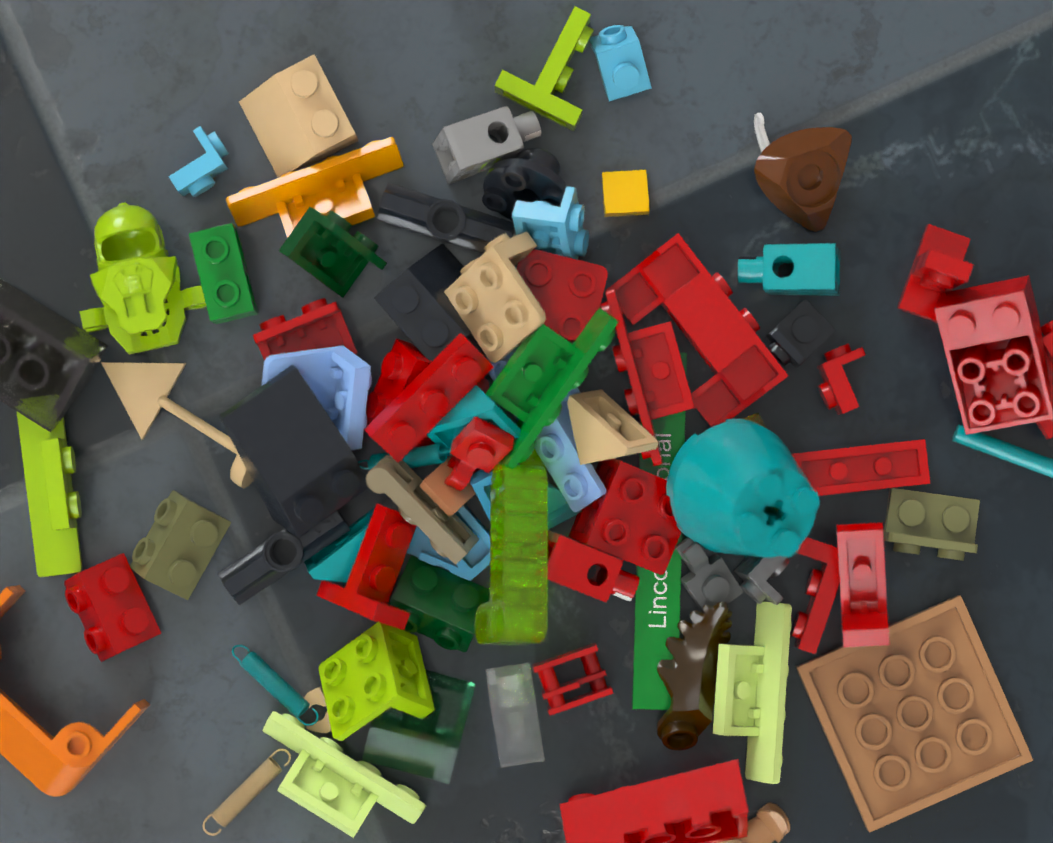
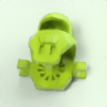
[79,203,206,354]

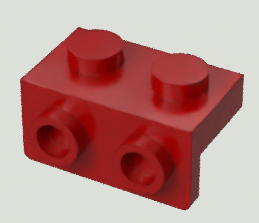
[252,298,358,361]
[64,553,162,662]

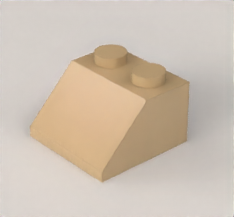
[239,54,359,178]

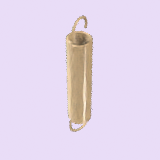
[203,749,291,836]

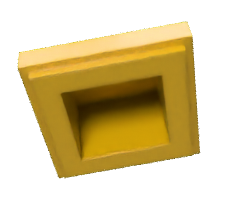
[602,170,650,217]

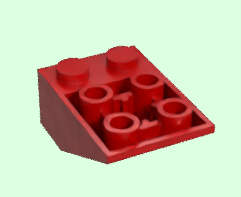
[934,275,1053,435]

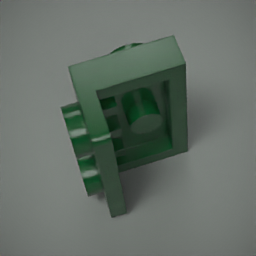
[278,207,387,298]
[390,556,493,653]

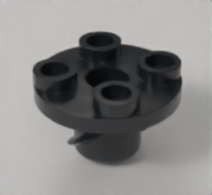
[482,148,567,221]

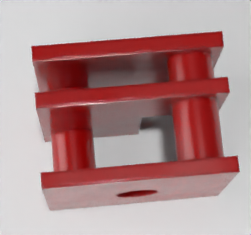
[532,643,613,716]

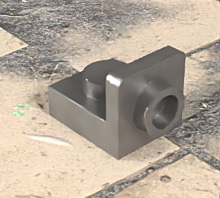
[734,556,790,605]

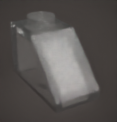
[485,662,545,768]

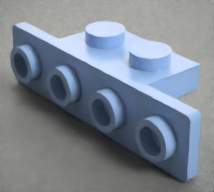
[486,345,607,513]

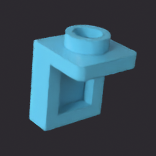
[590,25,651,101]
[168,126,229,197]

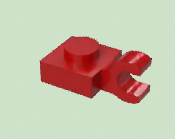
[444,416,514,491]

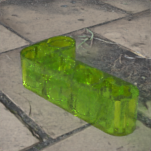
[474,463,548,646]

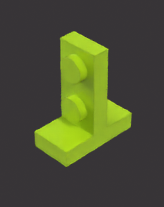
[494,6,594,132]

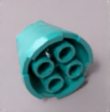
[666,419,820,557]

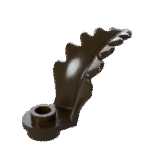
[657,602,732,751]

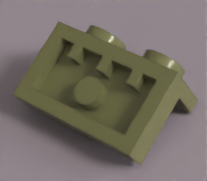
[883,488,980,561]

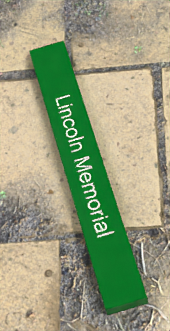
[632,353,687,710]

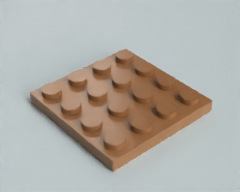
[795,595,1033,833]

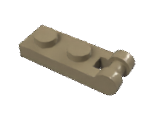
[366,455,479,565]

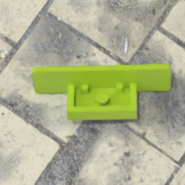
[16,395,83,577]

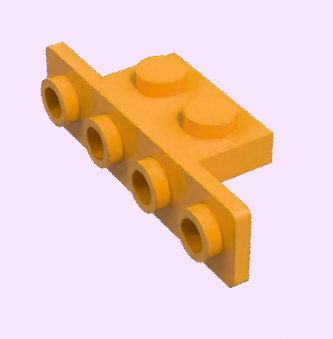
[226,137,404,238]

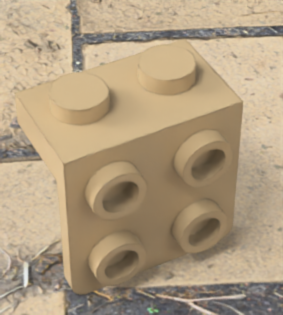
[444,231,546,363]

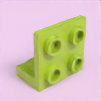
[318,622,435,741]

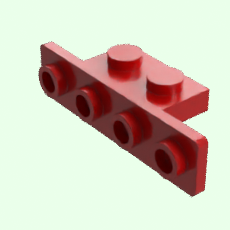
[600,289,695,466]

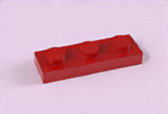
[364,333,494,463]
[792,439,930,496]

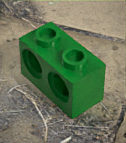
[189,223,259,324]

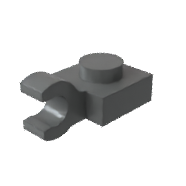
[675,537,744,613]

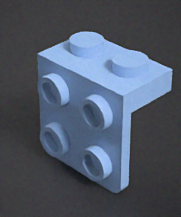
[262,346,372,450]

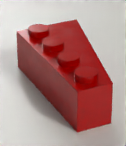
[560,759,748,843]

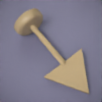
[101,362,253,489]

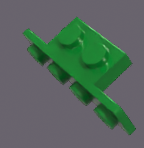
[485,308,618,470]

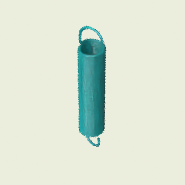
[358,443,451,470]
[232,645,319,726]

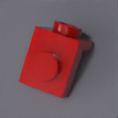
[817,343,866,415]

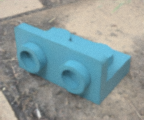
[512,186,589,260]

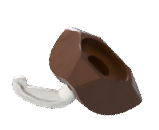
[754,112,852,232]

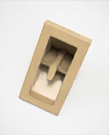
[567,389,659,465]

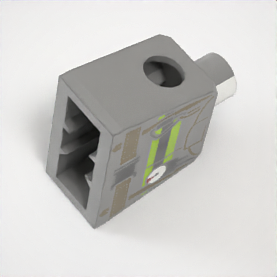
[432,106,541,185]

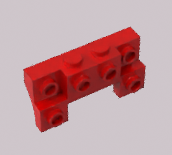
[606,233,788,427]

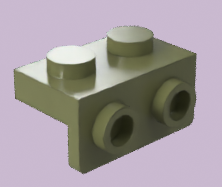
[130,490,231,600]

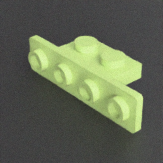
[713,601,792,784]
[263,711,426,838]

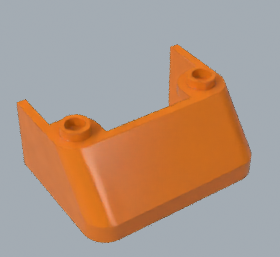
[0,585,150,797]

